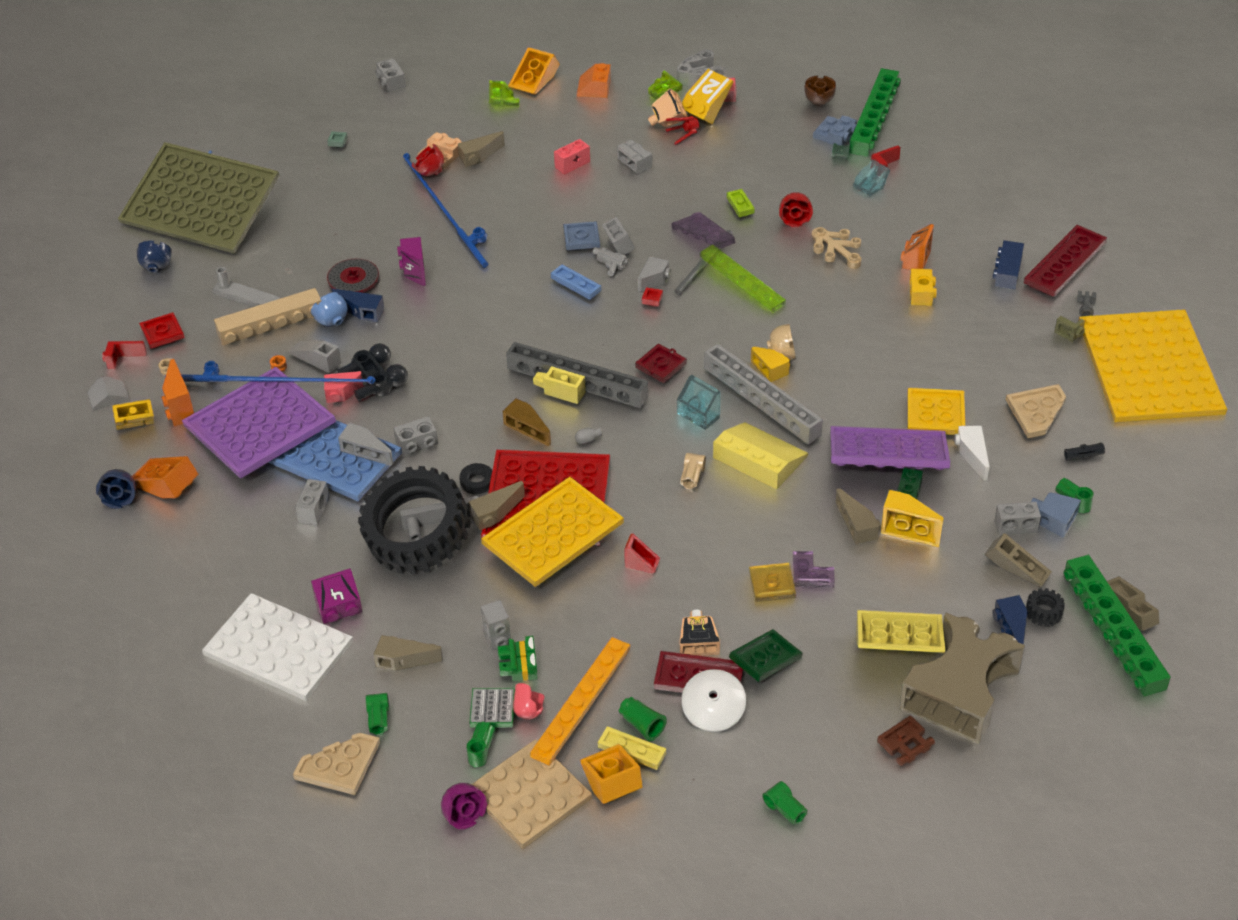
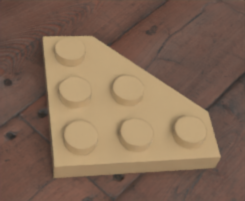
[1006,384,1066,438]
[293,733,380,795]

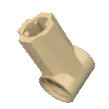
[680,453,706,489]

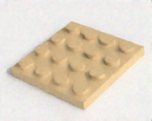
[472,739,592,849]

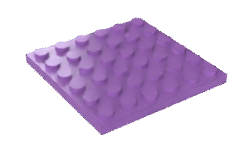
[182,367,336,479]

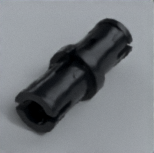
[1064,442,1105,461]

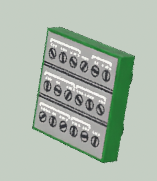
[469,688,515,728]

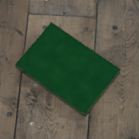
[729,629,803,682]

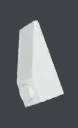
[954,426,990,480]

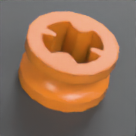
[270,355,287,372]

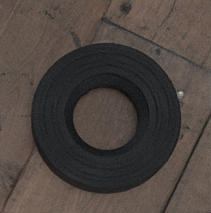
[459,463,492,494]

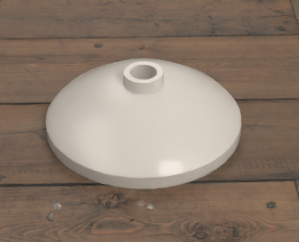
[682,669,746,732]

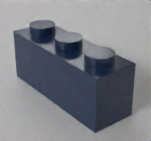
[992,240,1024,290]

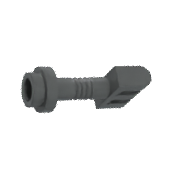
[1077,290,1096,316]

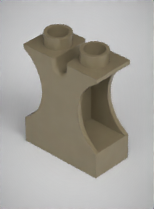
[899,612,1025,744]

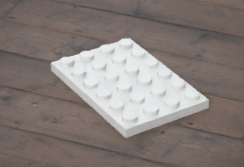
[202,593,354,701]

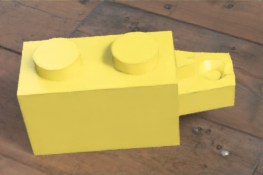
[533,366,586,404]

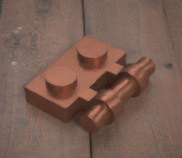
[877,715,935,766]

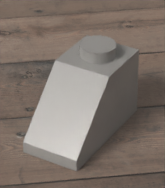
[638,257,671,292]

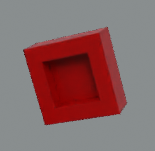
[642,287,663,307]

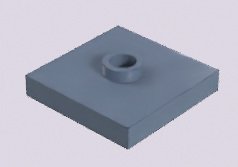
[563,221,600,250]

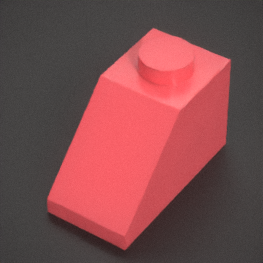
[324,371,363,403]

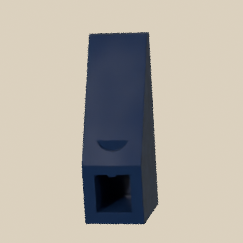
[332,288,384,322]
[992,595,1027,644]

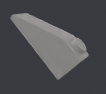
[338,423,393,466]

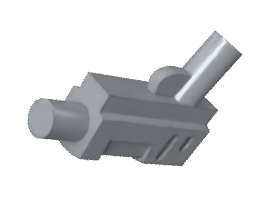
[593,247,628,276]

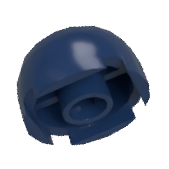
[137,240,172,273]
[96,469,137,509]

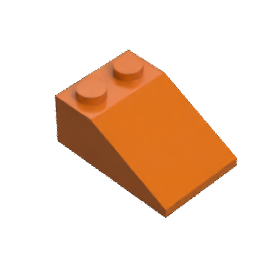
[161,359,194,427]
[132,456,199,499]

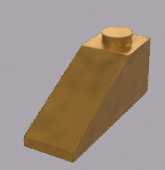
[502,398,551,446]

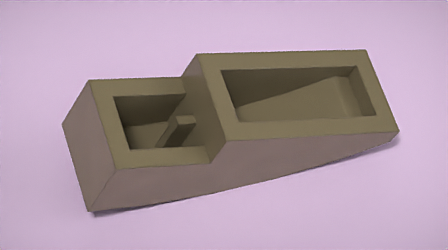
[1107,576,1159,631]

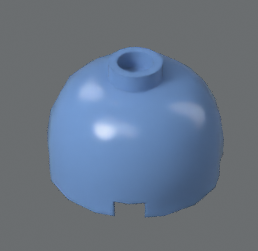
[311,292,347,327]

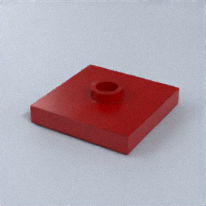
[139,312,185,349]

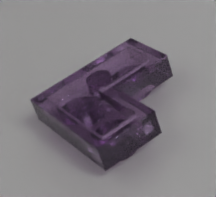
[792,551,835,588]

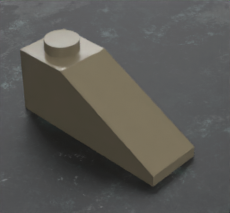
[458,131,505,167]
[468,481,525,530]
[835,488,881,544]
[984,533,1052,587]

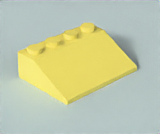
[713,422,808,490]
[856,610,945,653]

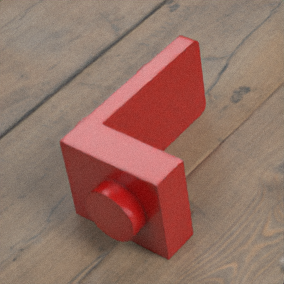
[870,145,901,178]
[102,341,147,369]

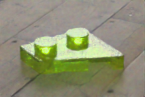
[648,71,683,100]
[489,80,520,106]

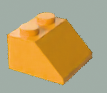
[580,744,643,804]

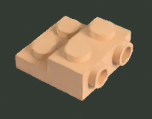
[418,132,461,169]

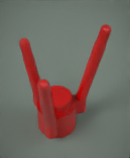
[666,116,699,145]

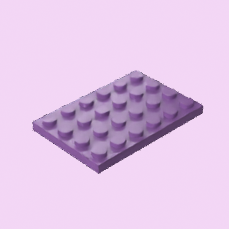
[830,426,950,470]

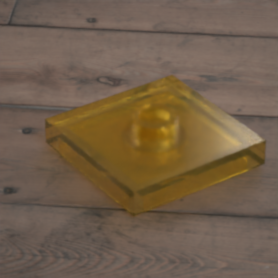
[749,563,796,602]

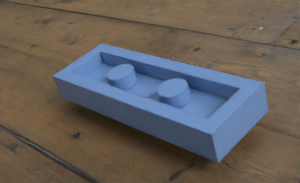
[551,264,601,300]

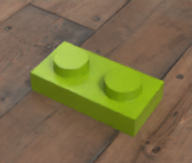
[726,189,755,217]

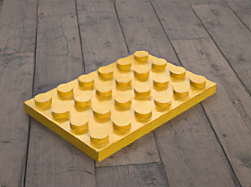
[481,477,624,587]

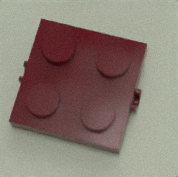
[635,343,687,383]

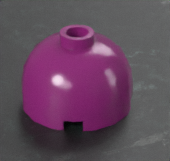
[441,783,487,829]

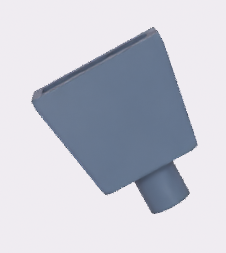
[1031,492,1081,538]

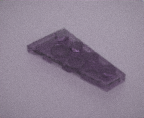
[671,212,735,249]

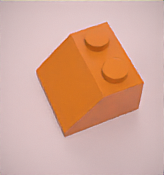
[577,63,611,98]

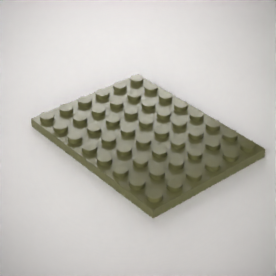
[118,142,280,254]

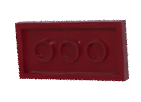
[654,651,743,697]

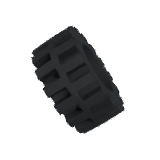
[1026,588,1065,627]

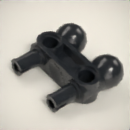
[337,343,408,401]

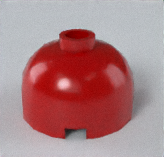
[412,144,444,176]
[779,192,813,227]

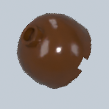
[804,75,836,105]

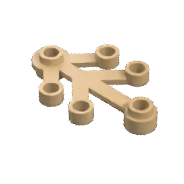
[812,227,861,269]

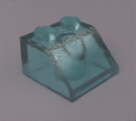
[677,374,720,430]

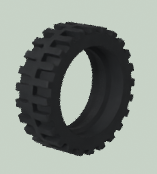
[358,466,470,574]

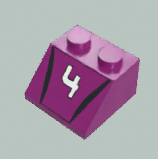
[397,237,426,286]
[311,568,363,624]

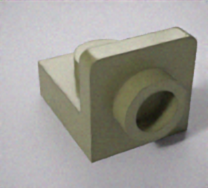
[1054,316,1085,342]

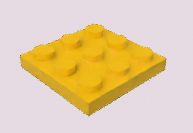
[907,388,965,435]

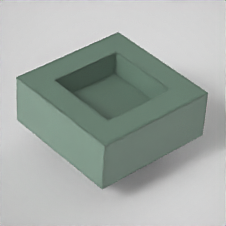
[327,131,348,147]

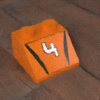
[900,224,934,270]

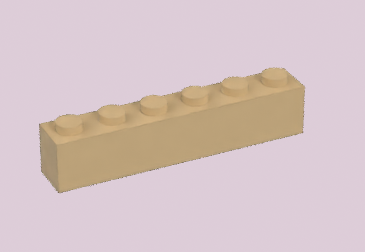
[214,288,321,345]

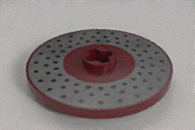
[327,258,379,293]

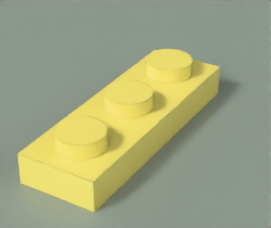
[598,726,666,770]

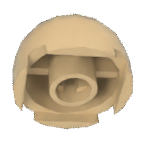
[767,324,796,360]

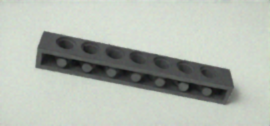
[506,342,648,408]

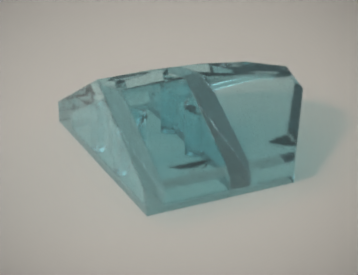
[853,160,890,196]

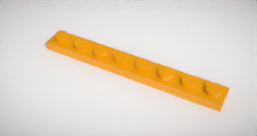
[530,637,630,766]

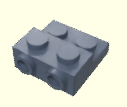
[813,115,857,147]

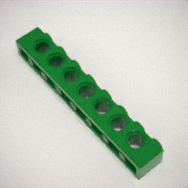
[849,68,901,157]
[1063,554,1171,697]

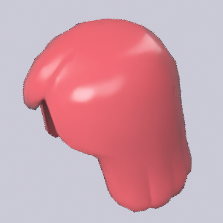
[513,683,545,720]

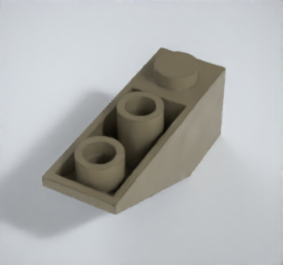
[373,635,443,671]

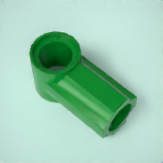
[1055,478,1094,513]
[366,693,389,735]
[466,721,495,767]
[762,781,808,825]

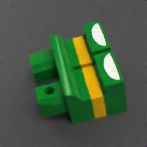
[497,635,538,681]

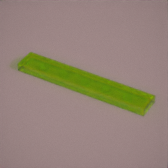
[700,244,786,312]

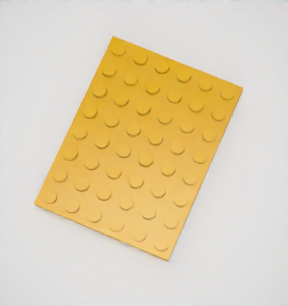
[1078,309,1227,422]

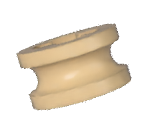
[158,358,171,375]

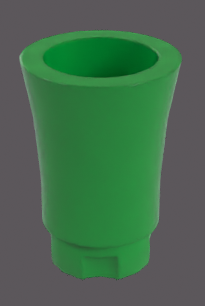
[618,697,667,741]

